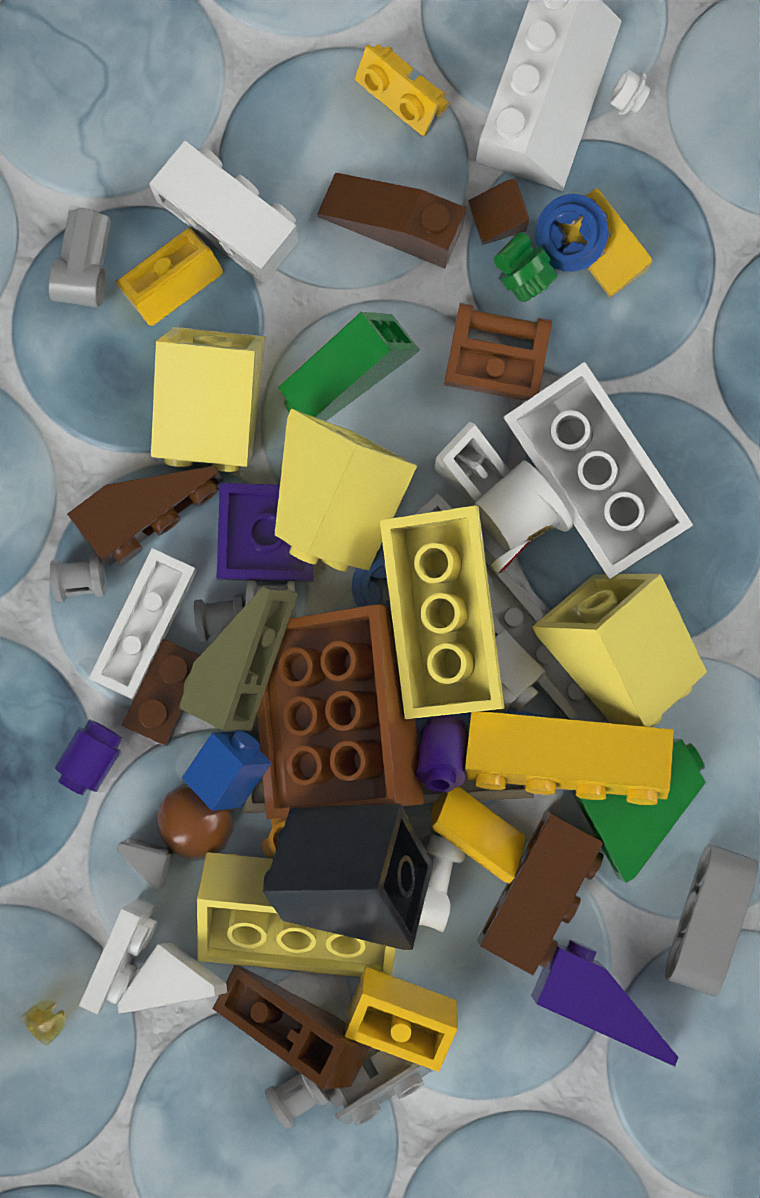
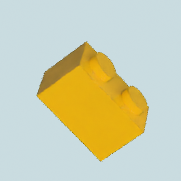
[345,966,458,1072]

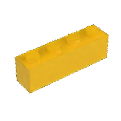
[465,711,674,805]

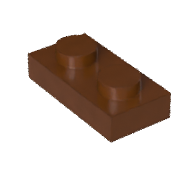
[121,638,200,746]

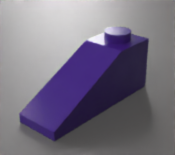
[531,939,679,1067]

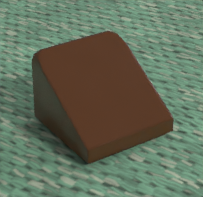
[468,178,529,245]

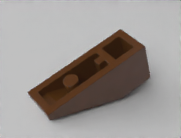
[317,172,466,269]
[212,965,371,1089]

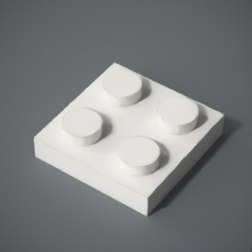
[79,898,157,1014]

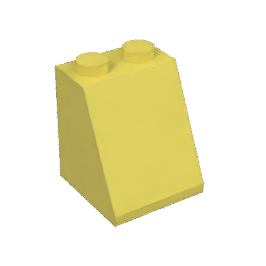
[151,327,266,472]
[275,409,417,572]
[532,574,707,727]

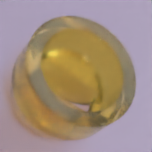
[21,1001,66,1046]

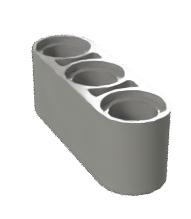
[665,844,759,996]

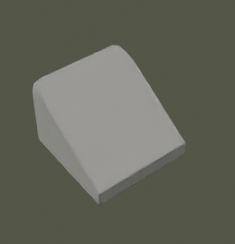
[117,838,173,891]

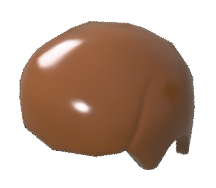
[157,784,234,861]

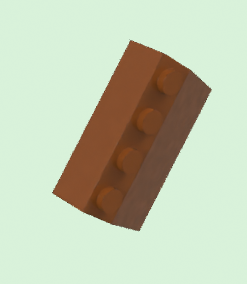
[257,604,424,819]

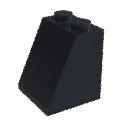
[262,803,433,950]

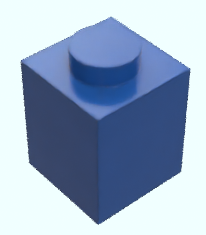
[182,731,272,811]

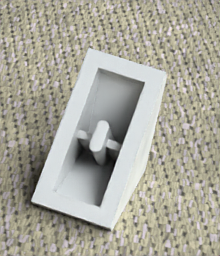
[434,421,510,506]
[117,942,228,1014]

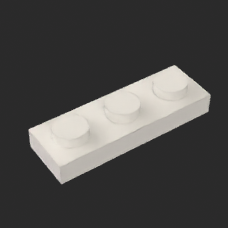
[89,548,197,699]

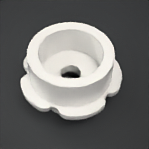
[609,69,650,115]

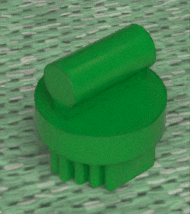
[494,232,557,302]

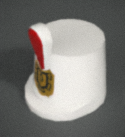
[473,460,573,573]

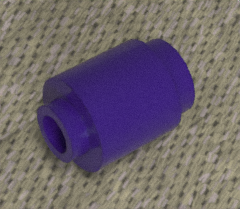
[416,715,469,792]
[55,719,123,795]

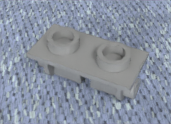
[326,1051,431,1126]

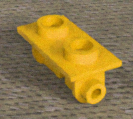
[354,44,450,137]

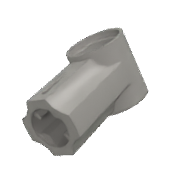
[49,207,111,308]

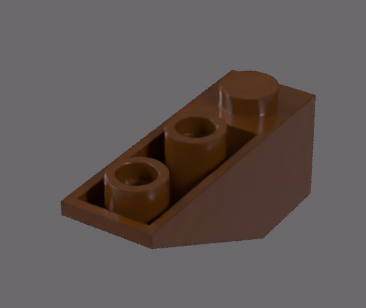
[67,466,223,566]

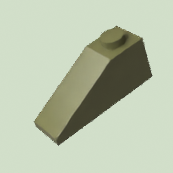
[179,587,298,731]

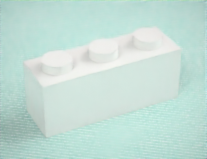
[149,141,299,284]

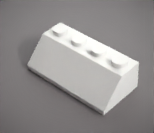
[476,0,622,191]
[503,362,693,579]

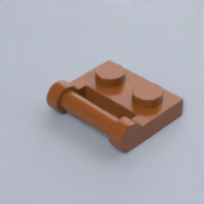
[444,303,552,401]

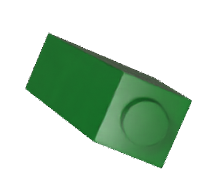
[277,312,420,421]
[572,739,706,883]

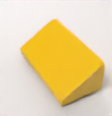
[558,188,652,298]
[116,227,223,326]
[430,786,526,884]

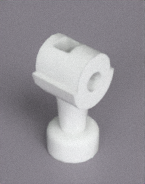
[419,834,466,933]

